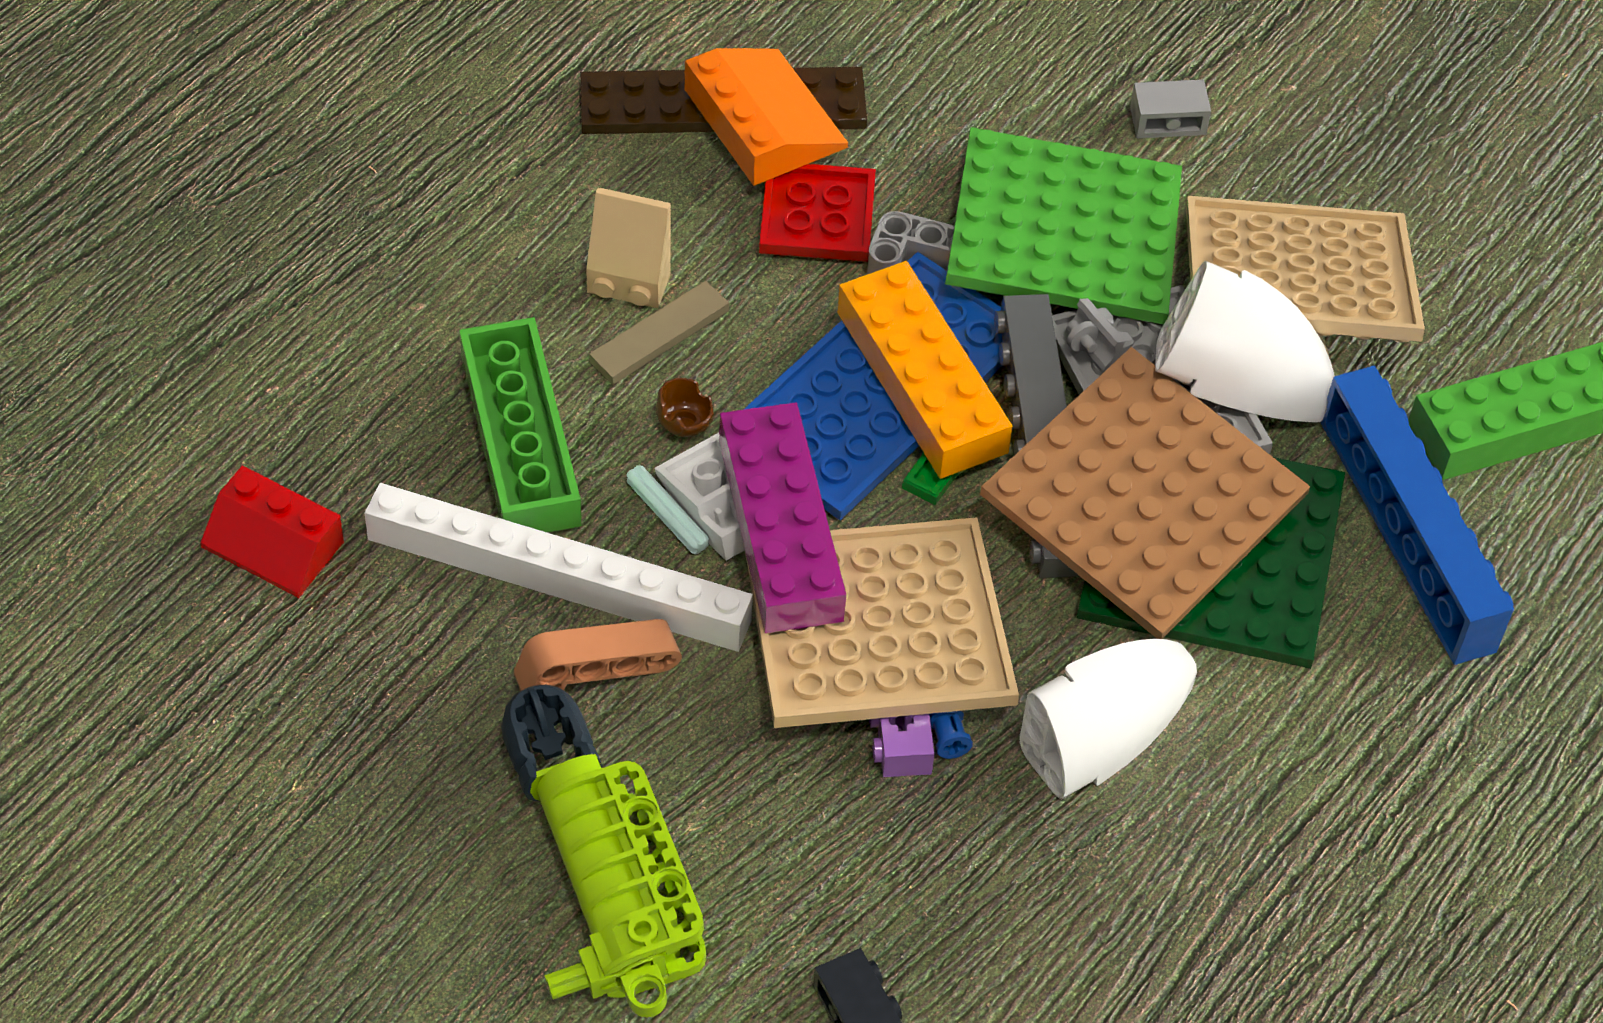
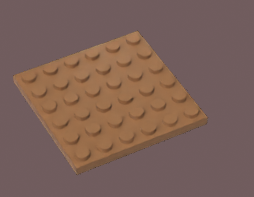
[980,347,1310,639]

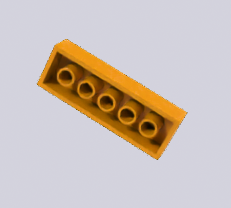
[837,261,1013,479]

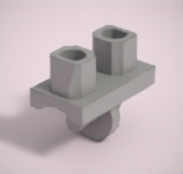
[1066,298,1134,372]

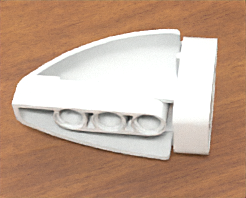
[1155,261,1335,422]
[1020,639,1197,798]

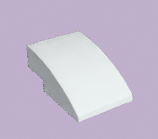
[655,433,745,560]

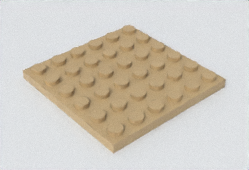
[1186,196,1425,343]
[745,518,1019,728]

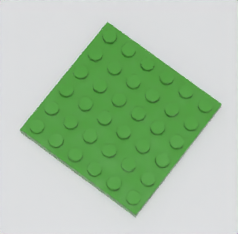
[945,127,1182,324]

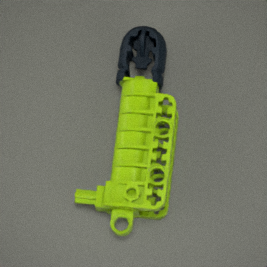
[501,684,707,1018]

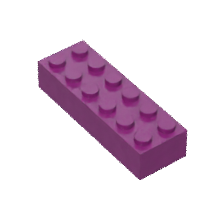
[719,402,847,633]

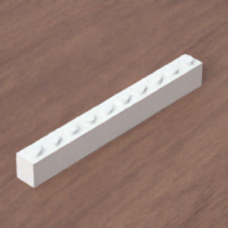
[364,483,753,652]

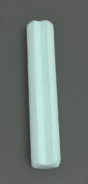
[627,465,709,554]

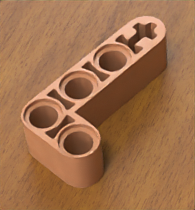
[514,619,682,691]

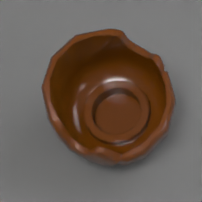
[656,377,714,437]

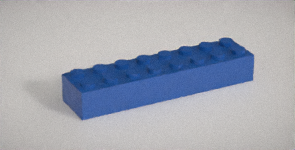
[1320,365,1514,665]

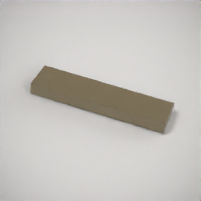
[589,280,729,385]

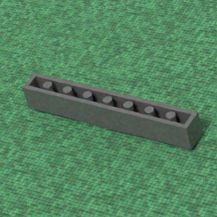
[994,294,1079,578]

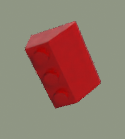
[200,465,344,598]

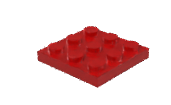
[759,164,876,262]

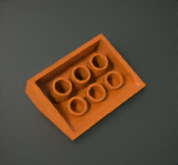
[685,48,848,186]

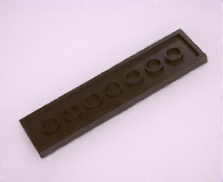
[580,67,867,134]

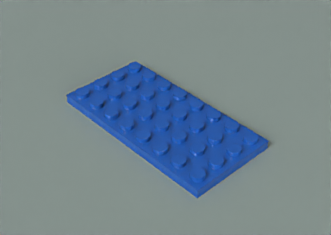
[743,252,1004,520]

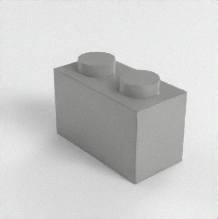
[1130,79,1211,139]

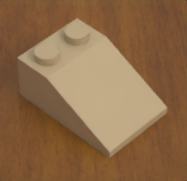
[586,187,671,308]

